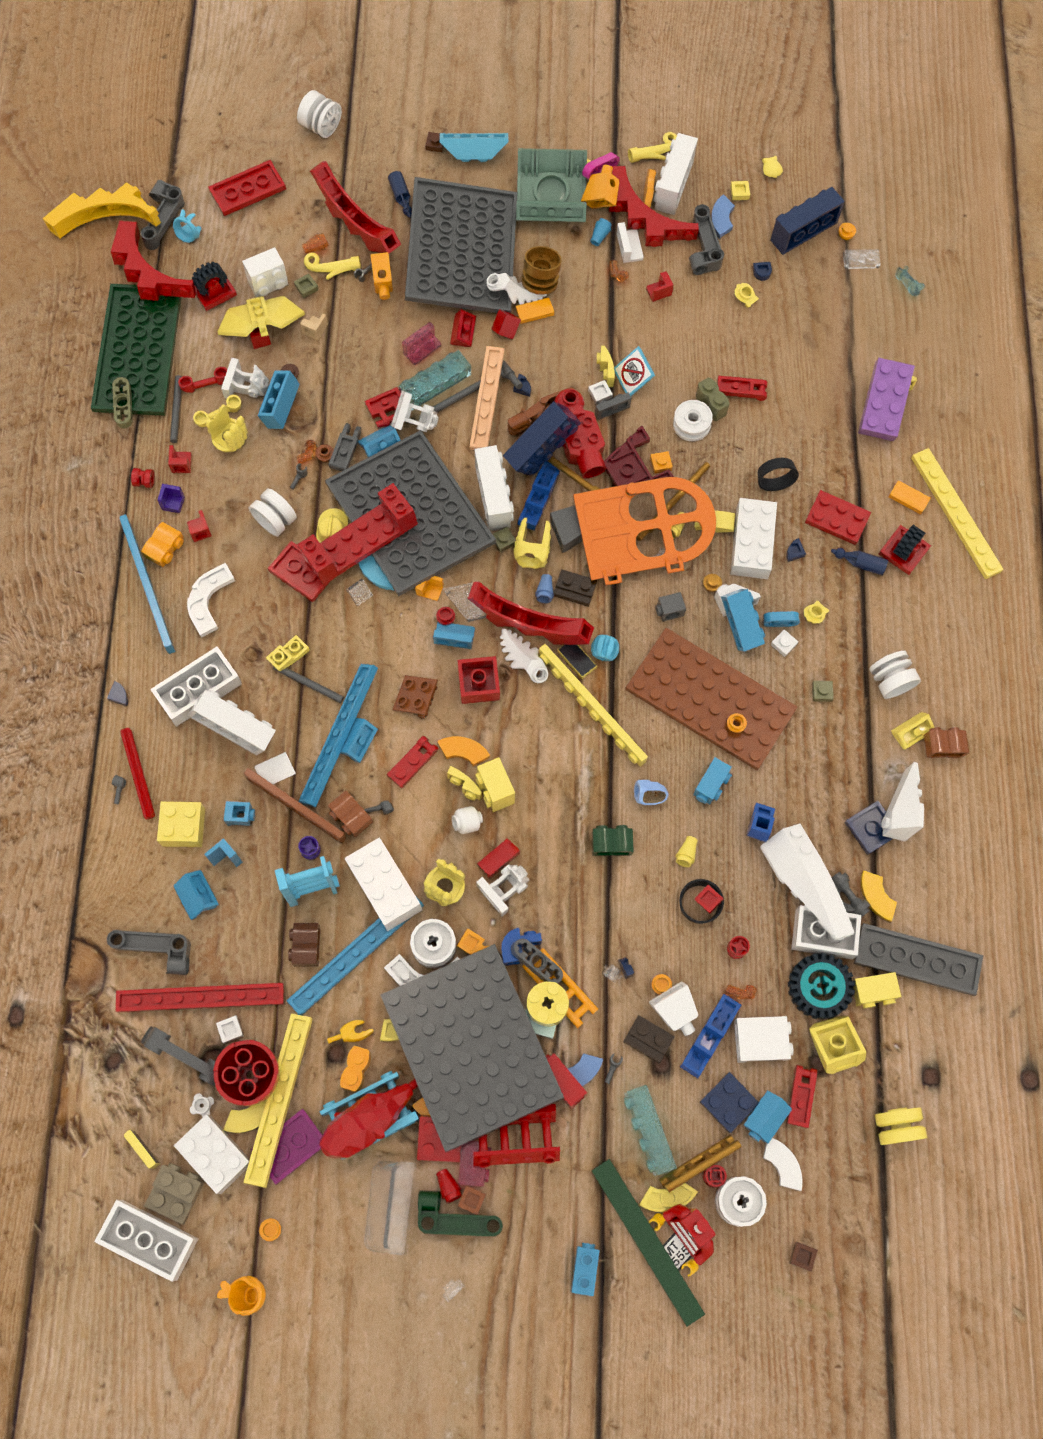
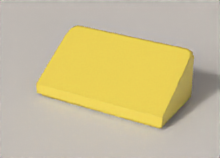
[891,712,934,750]

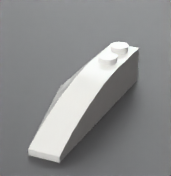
[760,824,855,941]

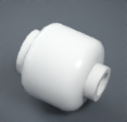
[452,806,483,834]

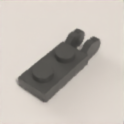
[329,423,361,471]

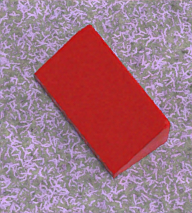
[450,309,476,347]
[477,839,520,879]

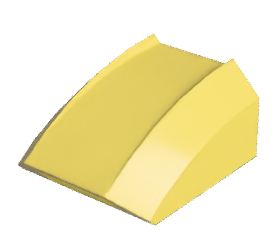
[809,1016,866,1074]

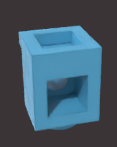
[224,801,255,826]

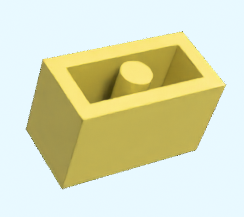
[853,972,901,1009]

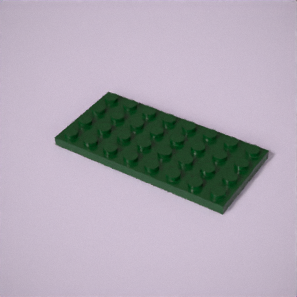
[91,283,182,416]

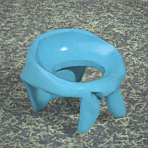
[173,209,201,243]

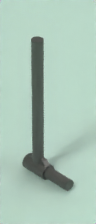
[433,360,523,412]

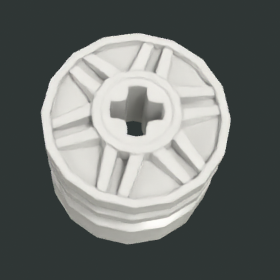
[297,90,342,138]
[869,651,921,699]

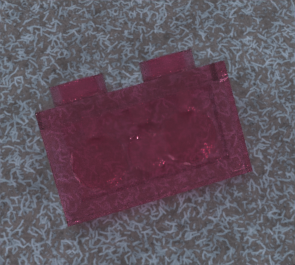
[402,322,441,365]
[458,1141,492,1187]

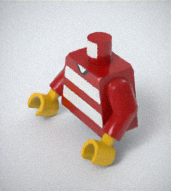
[649,1204,716,1277]

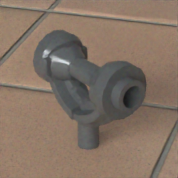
[831,872,870,917]

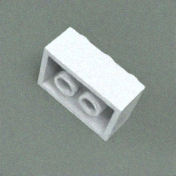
[791,905,861,959]
[174,1114,250,1194]

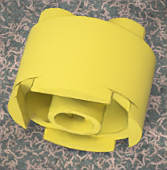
[527,982,569,1027]

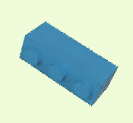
[257,370,300,429]
[721,589,765,651]

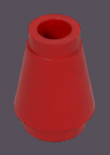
[436,1168,462,1204]

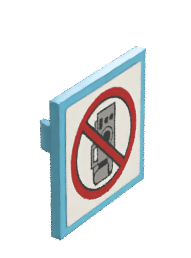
[614,346,655,396]

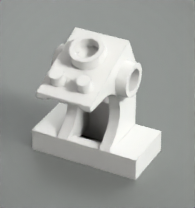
[221,358,269,399]
[391,391,439,432]
[476,864,529,917]

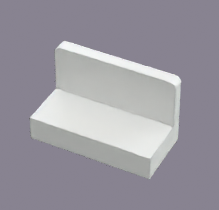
[616,222,644,263]

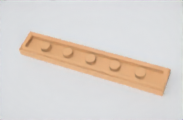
[469,346,505,450]

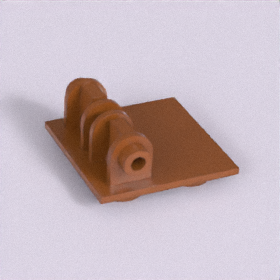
[392,675,438,719]

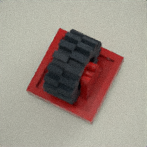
[191,262,237,311]
[878,524,932,575]

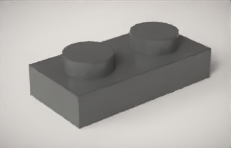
[595,392,632,420]

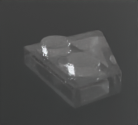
[444,581,486,622]

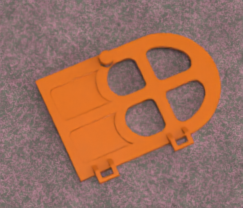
[573,477,716,586]

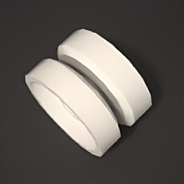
[248,488,297,537]
[410,919,456,969]
[715,1177,767,1227]

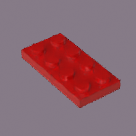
[208,160,286,216]

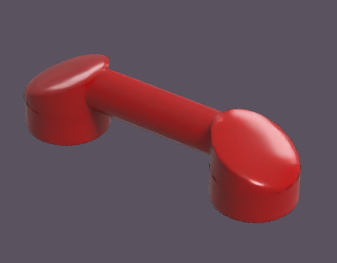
[178,367,227,393]

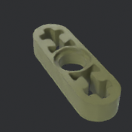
[112,377,133,429]

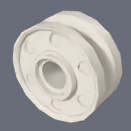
[673,400,712,441]

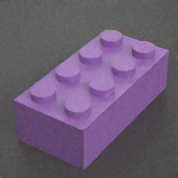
[858,358,915,441]

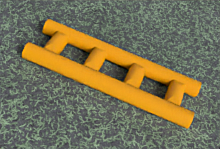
[522,948,599,1029]

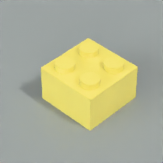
[475,758,515,812]
[157,801,205,847]

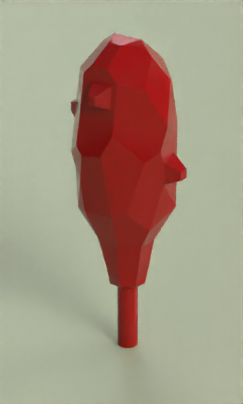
[319,1079,418,1159]

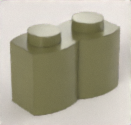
[696,377,729,421]

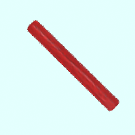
[120,728,155,820]

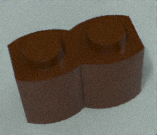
[288,923,320,967]

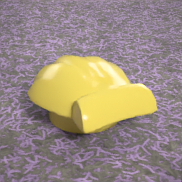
[762,156,783,178]
[734,283,759,308]
[804,601,829,624]

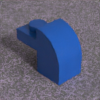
[747,803,775,842]
[501,928,542,966]

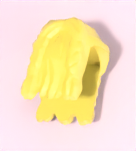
[205,405,248,452]
[513,518,551,569]
[423,859,465,907]

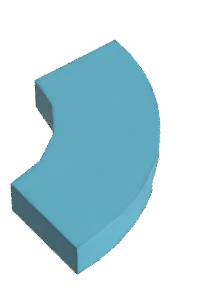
[359,555,394,590]

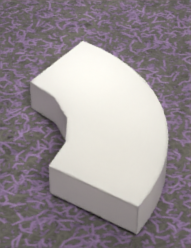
[763,1138,802,1191]

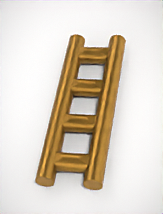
[659,1134,742,1193]

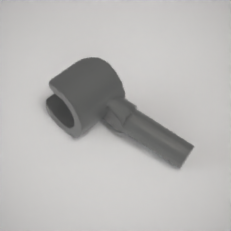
[354,263,372,282]
[290,463,307,490]
[112,775,127,804]
[364,800,394,814]
[605,1053,623,1084]

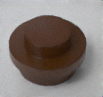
[281,364,299,378]

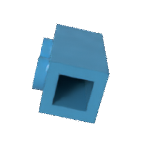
[693,757,732,804]
[744,1090,792,1144]
[571,1242,600,1296]

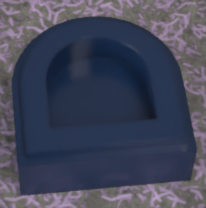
[752,262,772,281]

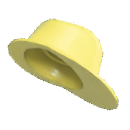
[316,508,348,543]

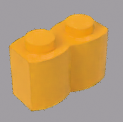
[141,522,184,567]
[340,1046,371,1093]

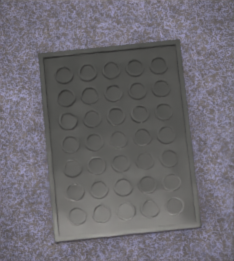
[404,177,518,313]
[325,430,496,597]
[381,944,564,1153]

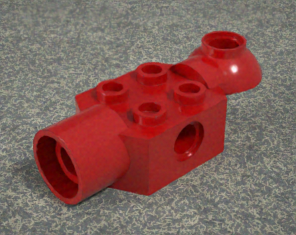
[555,388,606,479]

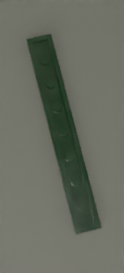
[592,1159,705,1327]

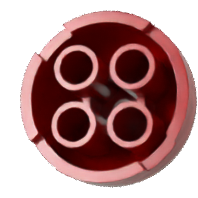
[213,1040,280,1106]

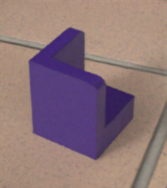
[158,484,185,513]

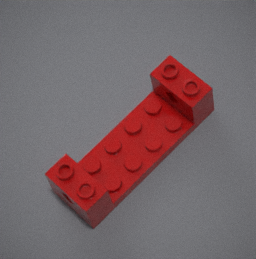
[297,483,418,585]

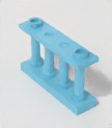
[274,856,340,907]
[319,1071,419,1160]

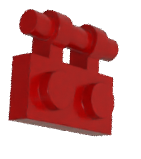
[365,387,411,429]

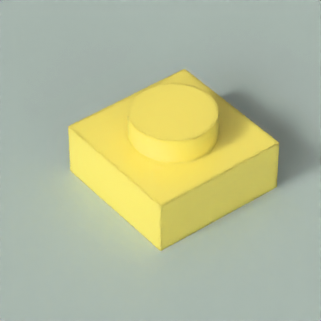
[730,181,750,200]

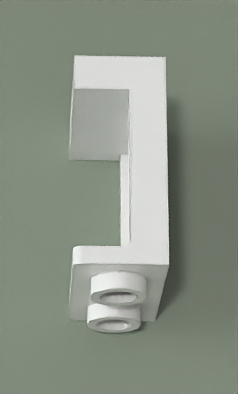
[734,1016,793,1063]

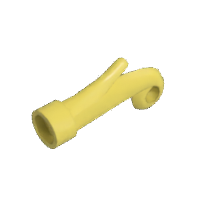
[628,132,677,163]
[304,252,361,280]

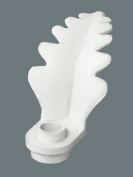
[487,273,547,305]
[500,628,548,683]

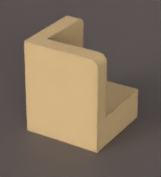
[300,314,328,341]

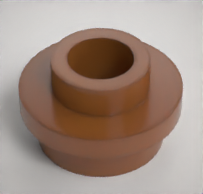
[316,444,334,463]

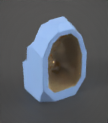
[634,780,669,805]

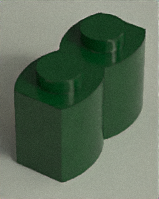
[592,825,634,856]

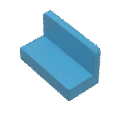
[358,425,401,457]
[433,622,475,649]
[340,718,378,763]
[204,838,243,867]
[174,870,219,920]

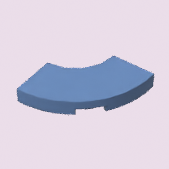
[711,194,735,239]
[567,1053,603,1086]

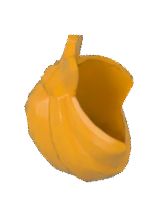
[217,1276,266,1316]

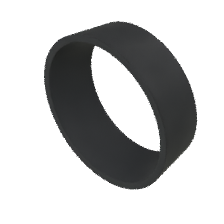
[757,458,799,491]
[679,879,724,924]

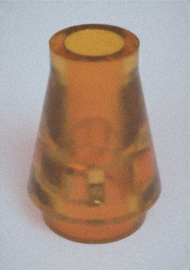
[302,233,329,254]

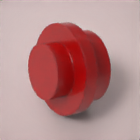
[436,607,455,625]

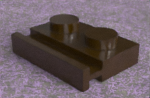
[553,569,597,607]
[623,1015,675,1063]

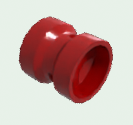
[131,468,155,488]
[727,936,750,959]
[703,1165,727,1188]

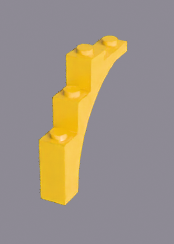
[42,182,161,239]

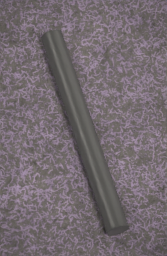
[170,375,182,443]
[273,667,344,703]

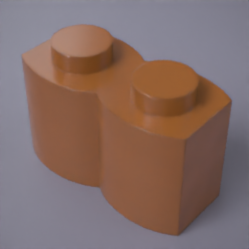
[924,727,969,758]
[328,790,373,838]

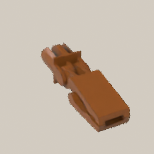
[508,387,574,436]

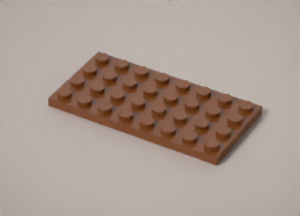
[625,628,797,771]

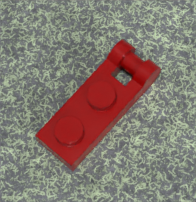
[717,375,768,401]
[387,736,439,789]
[786,1065,817,1128]

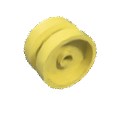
[874,1107,928,1145]

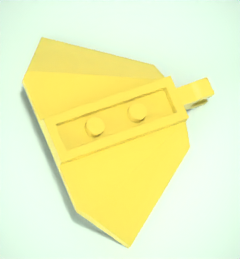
[218,296,305,337]

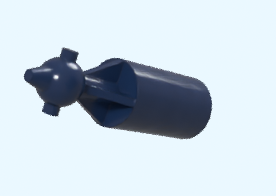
[388,171,412,218]
[831,548,888,576]

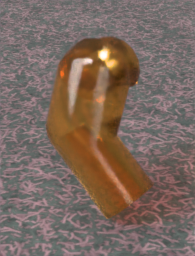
[609,260,629,282]
[296,440,318,464]
[725,984,757,1000]

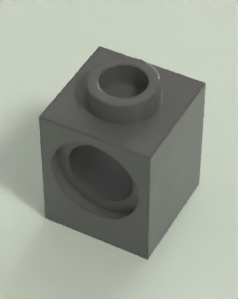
[655,592,686,622]

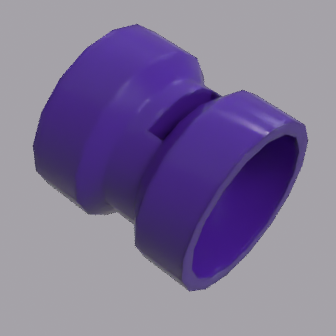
[298,836,321,860]

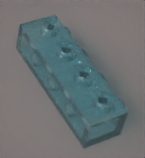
[399,350,471,411]
[623,1085,677,1176]

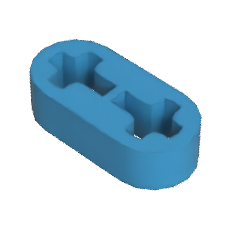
[763,611,800,627]

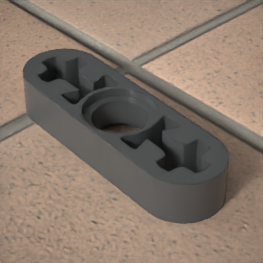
[511,939,563,983]

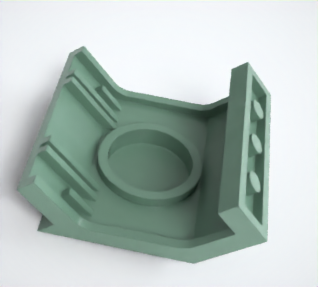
[516,148,587,222]

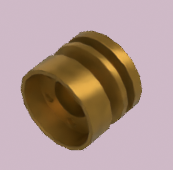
[522,246,562,295]

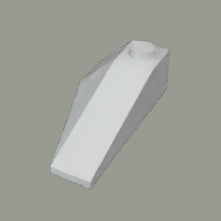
[881,762,924,841]

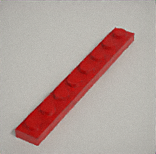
[115,983,284,1013]

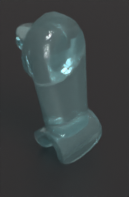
[895,266,925,296]

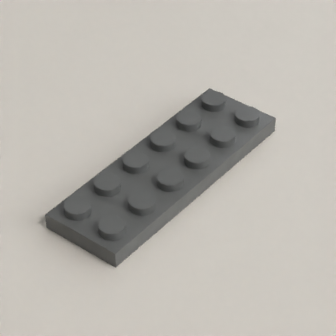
[854,923,983,996]

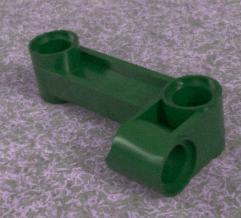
[418,1190,503,1237]

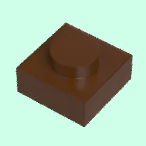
[425,132,444,152]
[789,1242,818,1272]

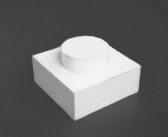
[588,380,613,405]
[771,630,798,657]
[216,1015,244,1044]

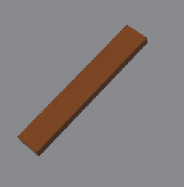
[244,768,346,843]

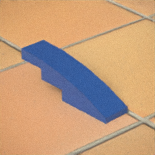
[517,461,560,531]
[680,994,741,1079]

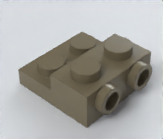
[144,1163,204,1225]

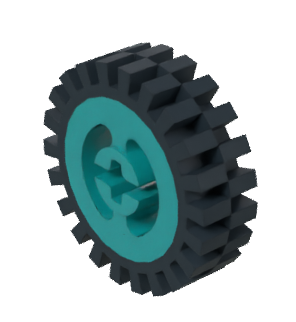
[788,953,855,1019]

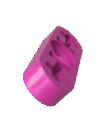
[582,152,620,180]

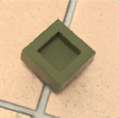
[294,274,319,298]
[493,527,516,552]
[812,681,834,702]

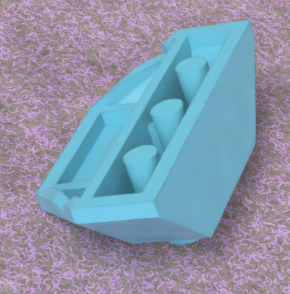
[440,133,509,162]

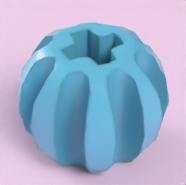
[591,635,619,661]

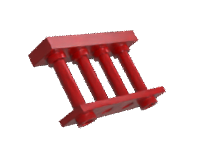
[473,1104,560,1168]

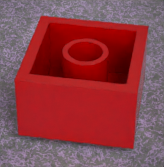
[457,656,500,704]

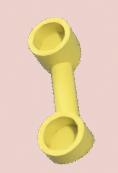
[193,395,241,427]

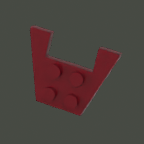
[604,426,674,493]

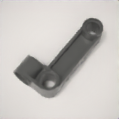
[141,180,185,250]
[689,204,724,275]
[106,930,191,975]
[141,1026,215,1086]

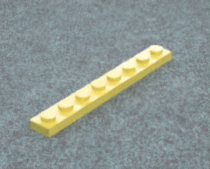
[911,448,1003,579]
[539,644,648,767]
[244,1014,313,1188]

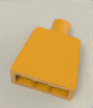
[581,165,619,209]
[370,252,393,300]

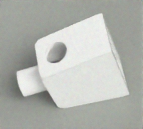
[649,981,698,1036]

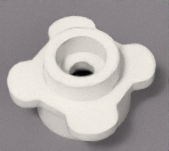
[190,1093,214,1117]

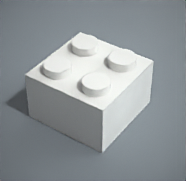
[242,247,289,298]

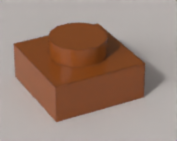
[458,1185,486,1215]

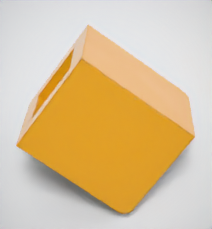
[415,576,444,601]

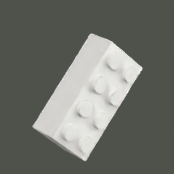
[653,133,698,215]
[475,445,514,532]
[730,498,777,579]
[151,647,242,727]
[188,690,276,755]
[344,837,422,931]
[94,1200,199,1282]

